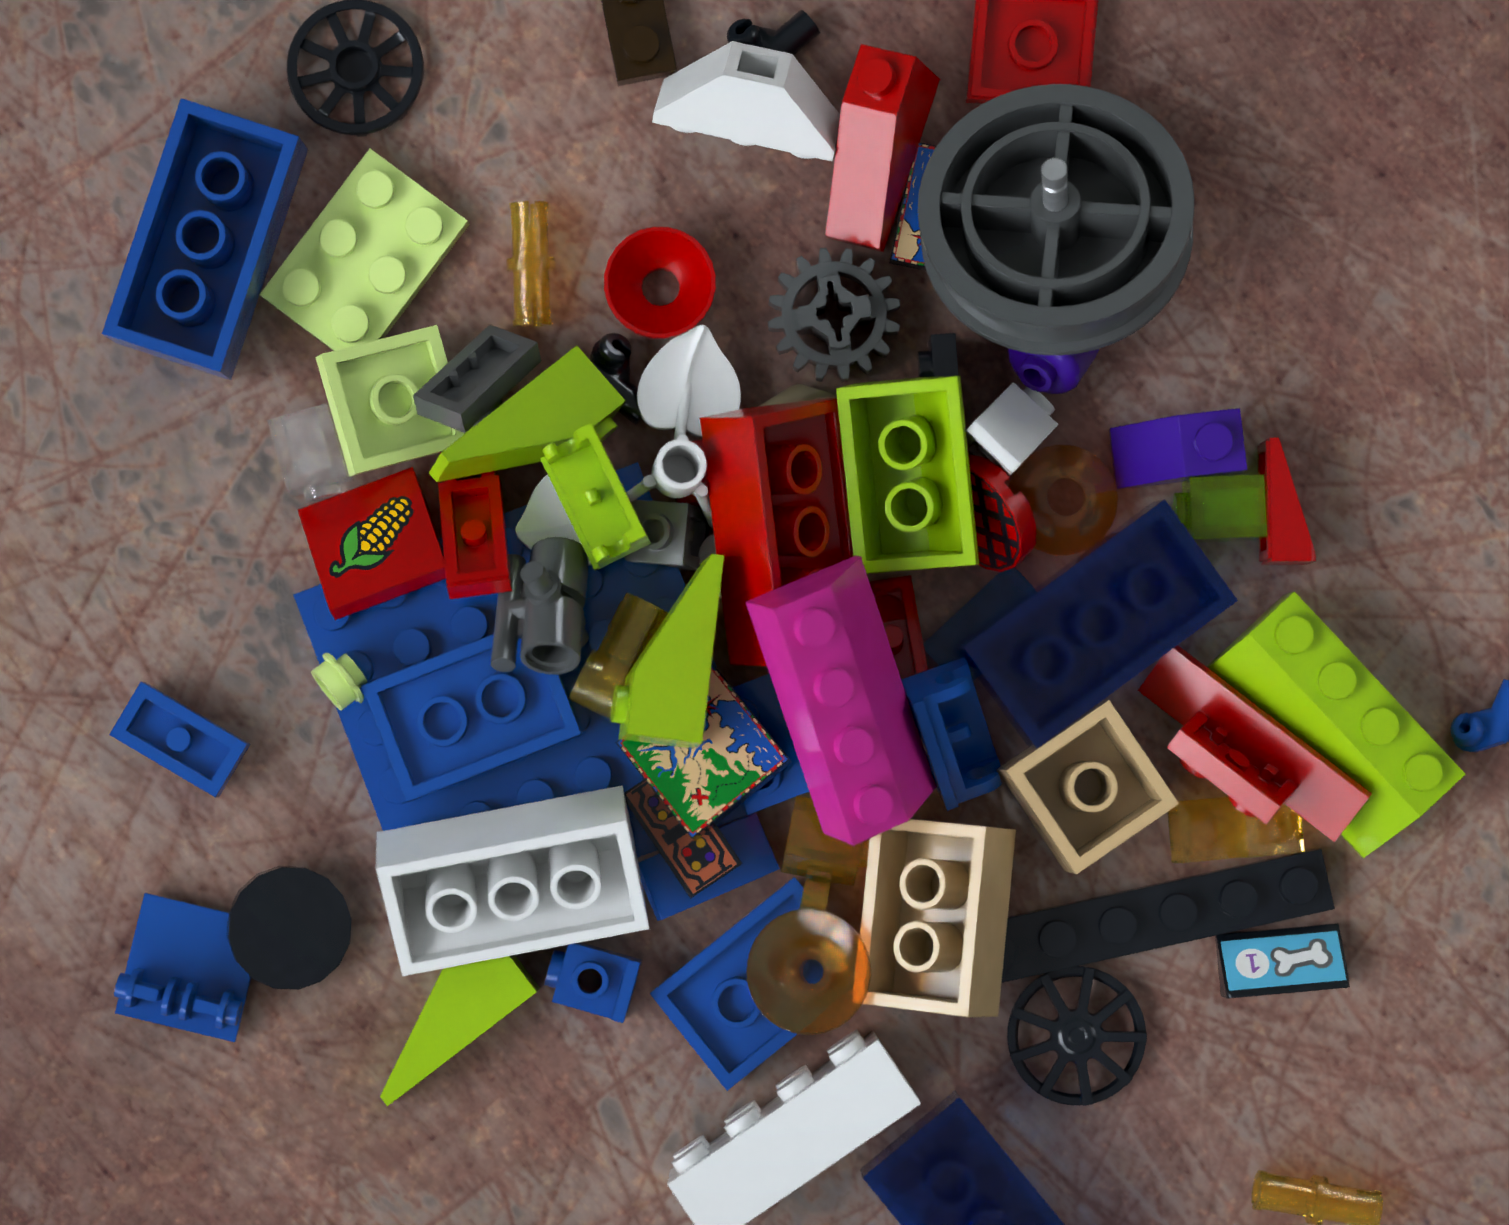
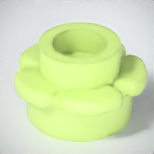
[311,652,368,711]

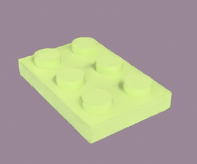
[259,148,470,351]

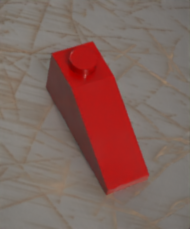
[825,44,940,252]

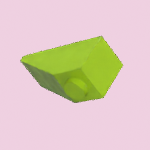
[429,345,626,482]
[610,554,724,749]
[380,955,540,1106]

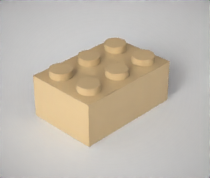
[854,819,1016,1017]

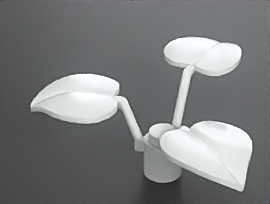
[515,325,741,598]

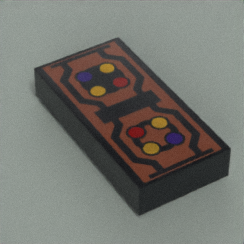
[624,779,742,899]

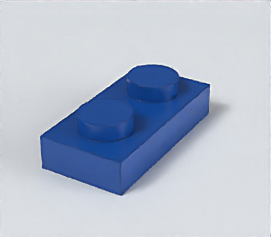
[109,681,250,798]

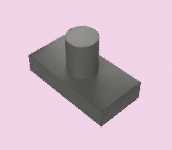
[413,325,541,433]

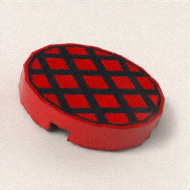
[968,454,1036,572]

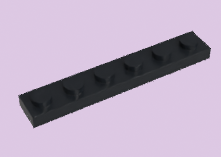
[1001,848,1335,983]

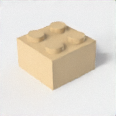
[996,700,1179,875]

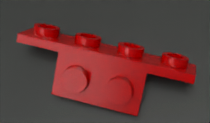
[1137,642,1372,842]

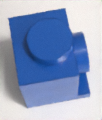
[544,942,642,1023]

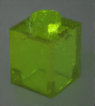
[1173,474,1267,543]

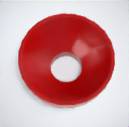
[604,227,716,339]

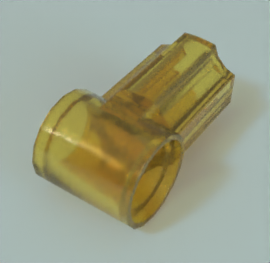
[569,592,668,725]

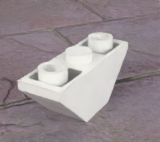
[652,41,840,161]

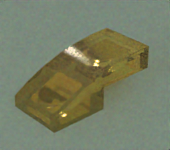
[1167,796,1305,863]

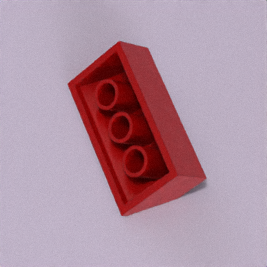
[700,398,853,667]

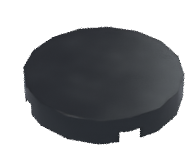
[226,866,352,990]

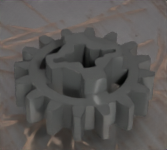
[768,248,901,382]

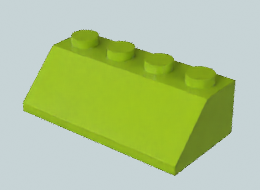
[1207,591,1466,858]

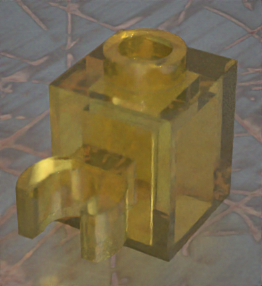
[781,796,870,919]

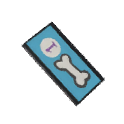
[1215,923,1350,998]

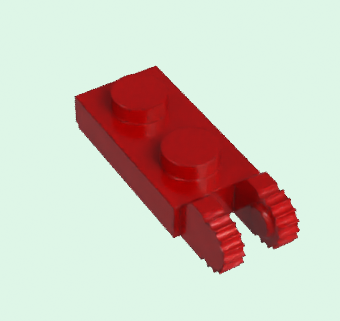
[438,452,512,599]

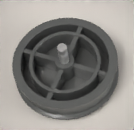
[918,84,1194,355]

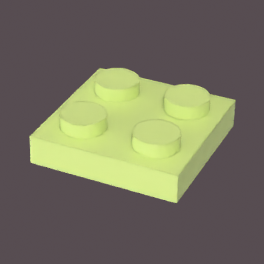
[316,325,468,477]

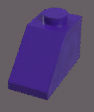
[1109,408,1247,490]

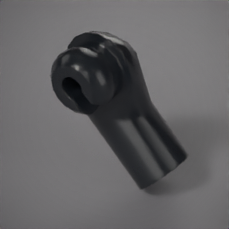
[727,10,820,55]
[590,333,642,425]

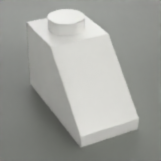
[966,382,1059,477]

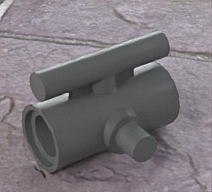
[491,537,589,674]

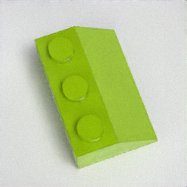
[836,376,979,573]

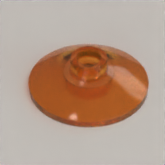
[747,909,871,1035]

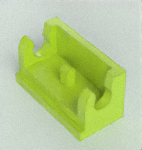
[540,423,651,571]

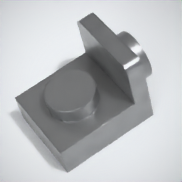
[624,500,709,571]

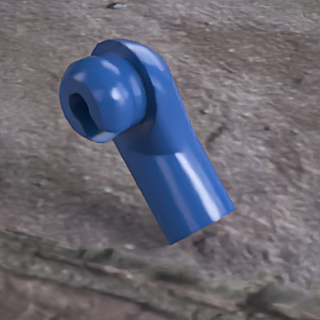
[1450,679,1509,753]

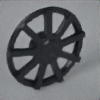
[287,0,425,137]
[1007,966,1147,1106]

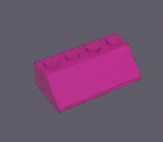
[746,556,936,846]

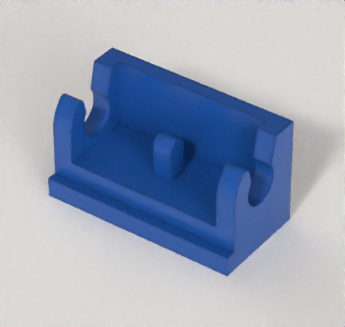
[901,657,1002,811]

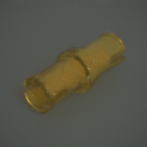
[506,201,555,327]
[1251,1170,1383,1225]

